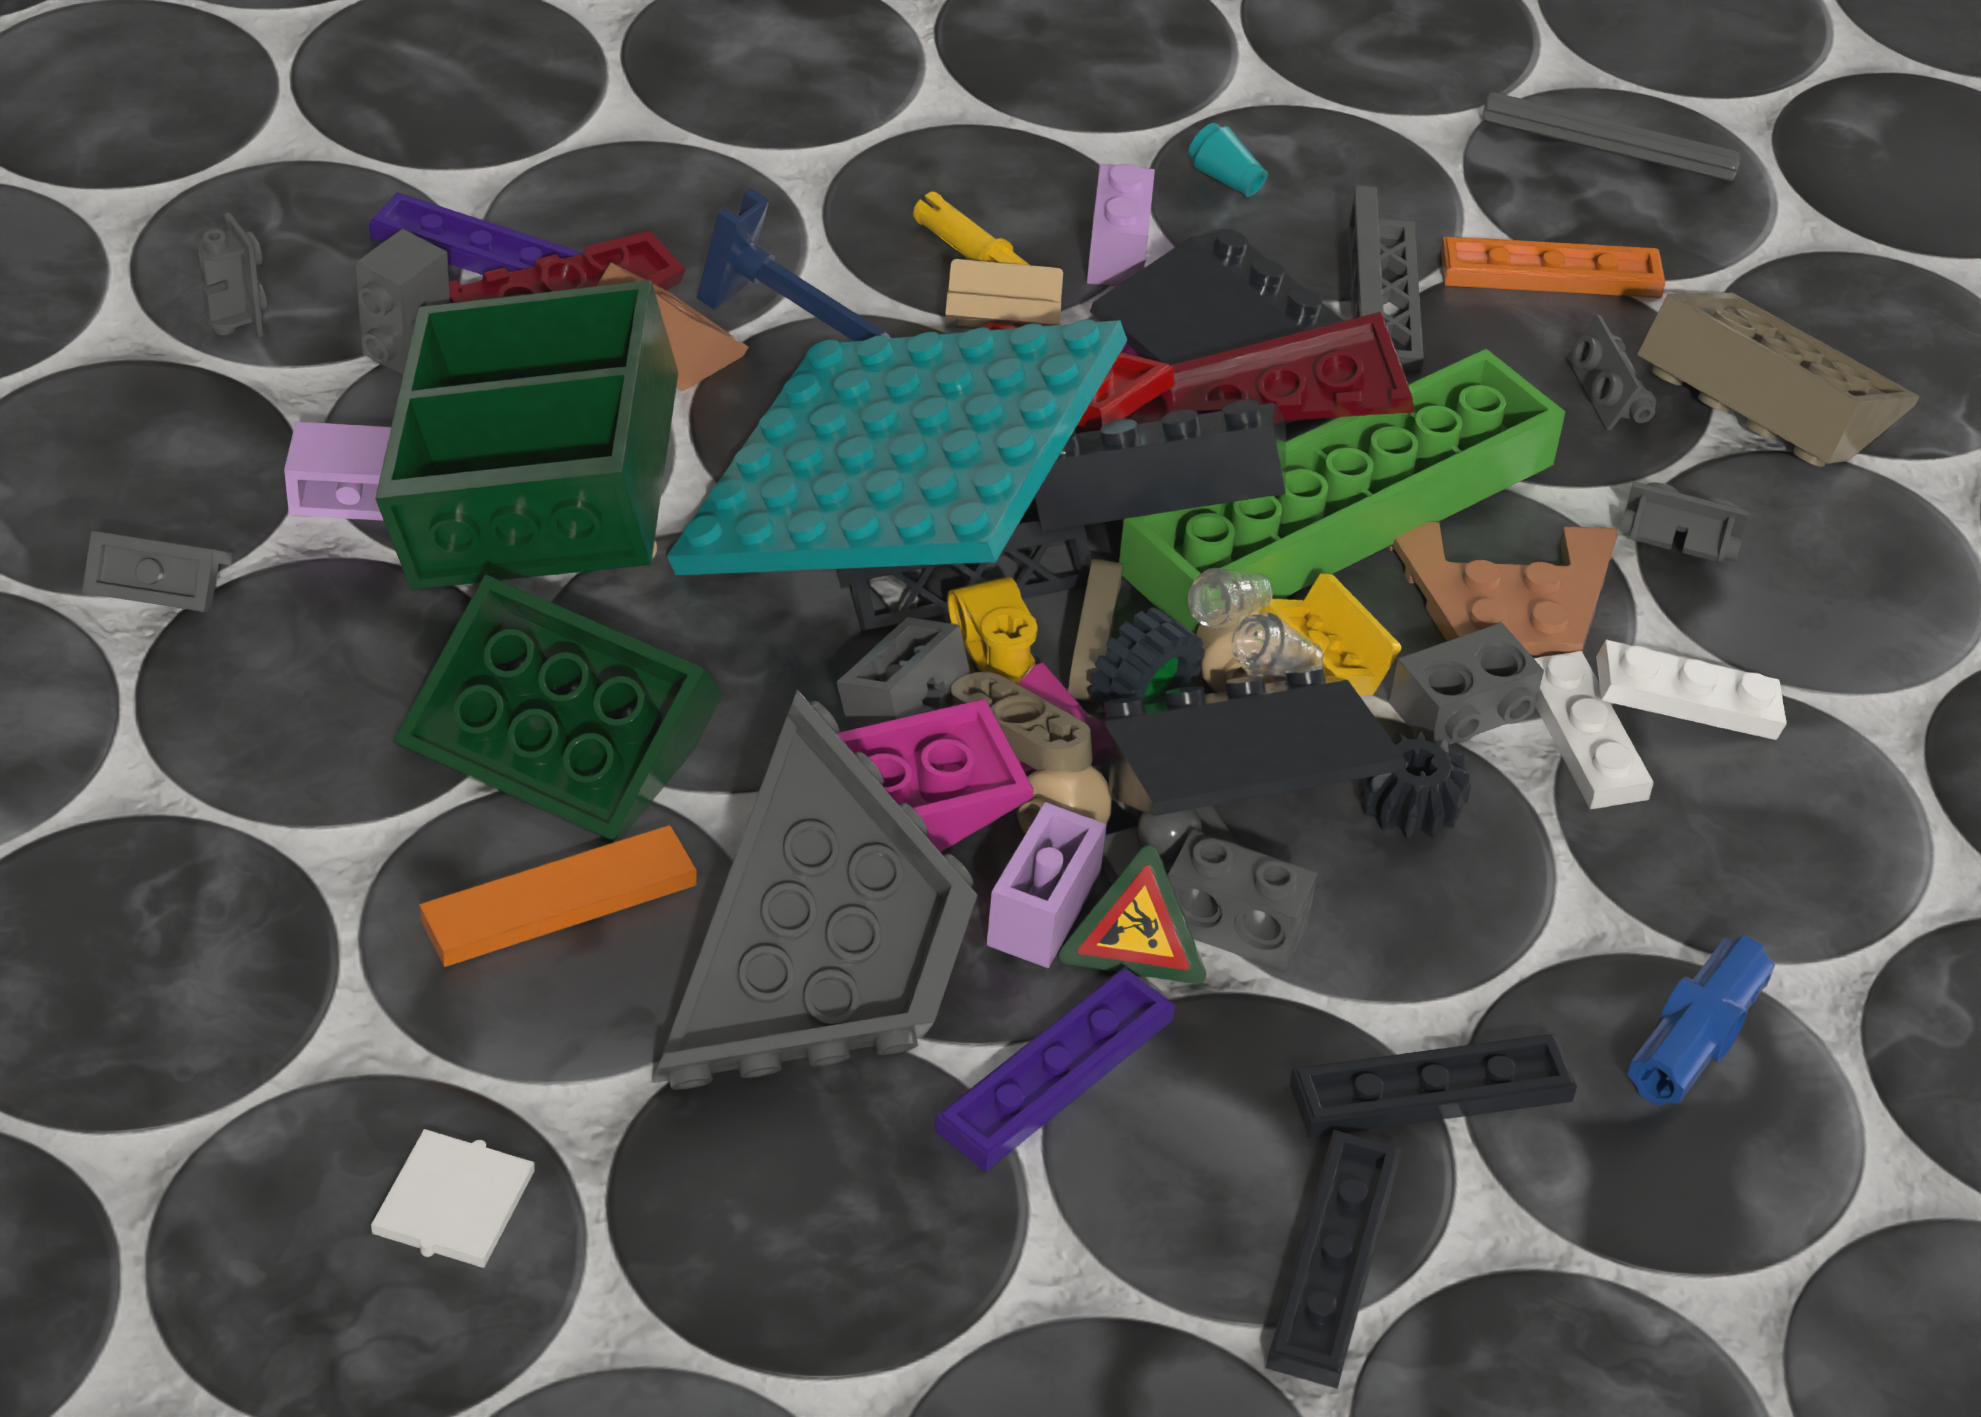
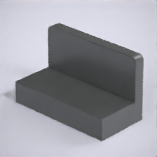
[82,531,233,613]

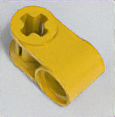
[947,576,1038,685]

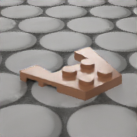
[1388,522,1618,658]

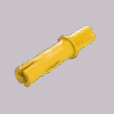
[913,191,1030,265]

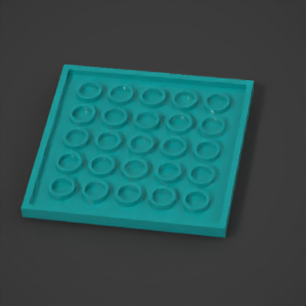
[667,319,1127,575]

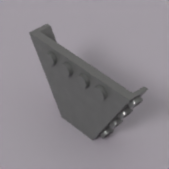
[652,689,977,1090]

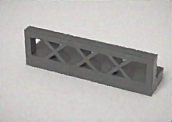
[1348,185,1424,372]

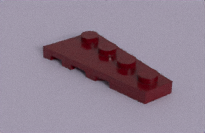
[449,230,686,304]
[1160,312,1414,421]

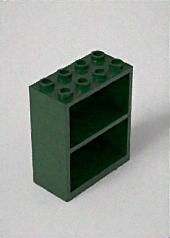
[375,280,679,590]

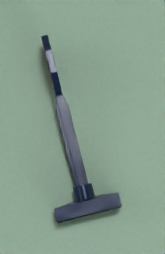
[697,188,893,341]

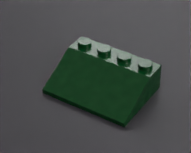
[393,574,723,843]

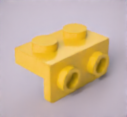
[1256,573,1401,696]

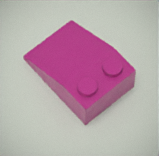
[837,699,1033,852]

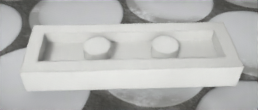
[1596,640,1787,740]
[1534,651,1654,809]

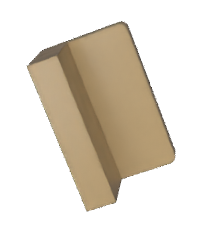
[945,259,1063,330]

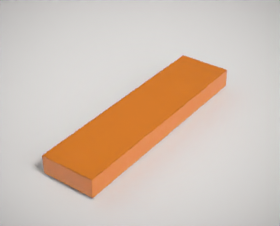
[1440,236,1665,298]
[419,825,697,967]

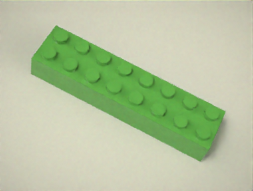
[1119,349,1565,634]

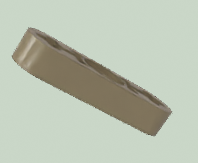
[1068,559,1123,702]
[951,672,1093,772]

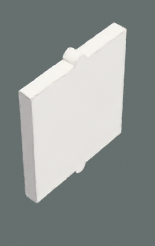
[371,1129,534,1268]

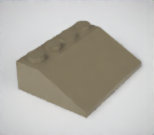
[1637,293,1920,467]

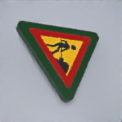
[1059,844,1206,984]

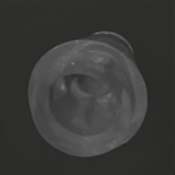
[1188,568,1272,631]
[1231,613,1323,677]

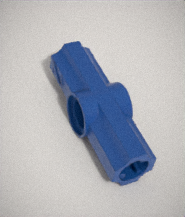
[1627,935,1775,1106]

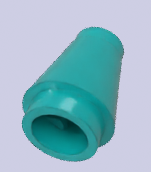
[1188,123,1268,197]

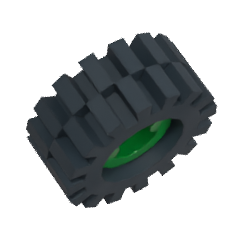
[1089,608,1205,709]

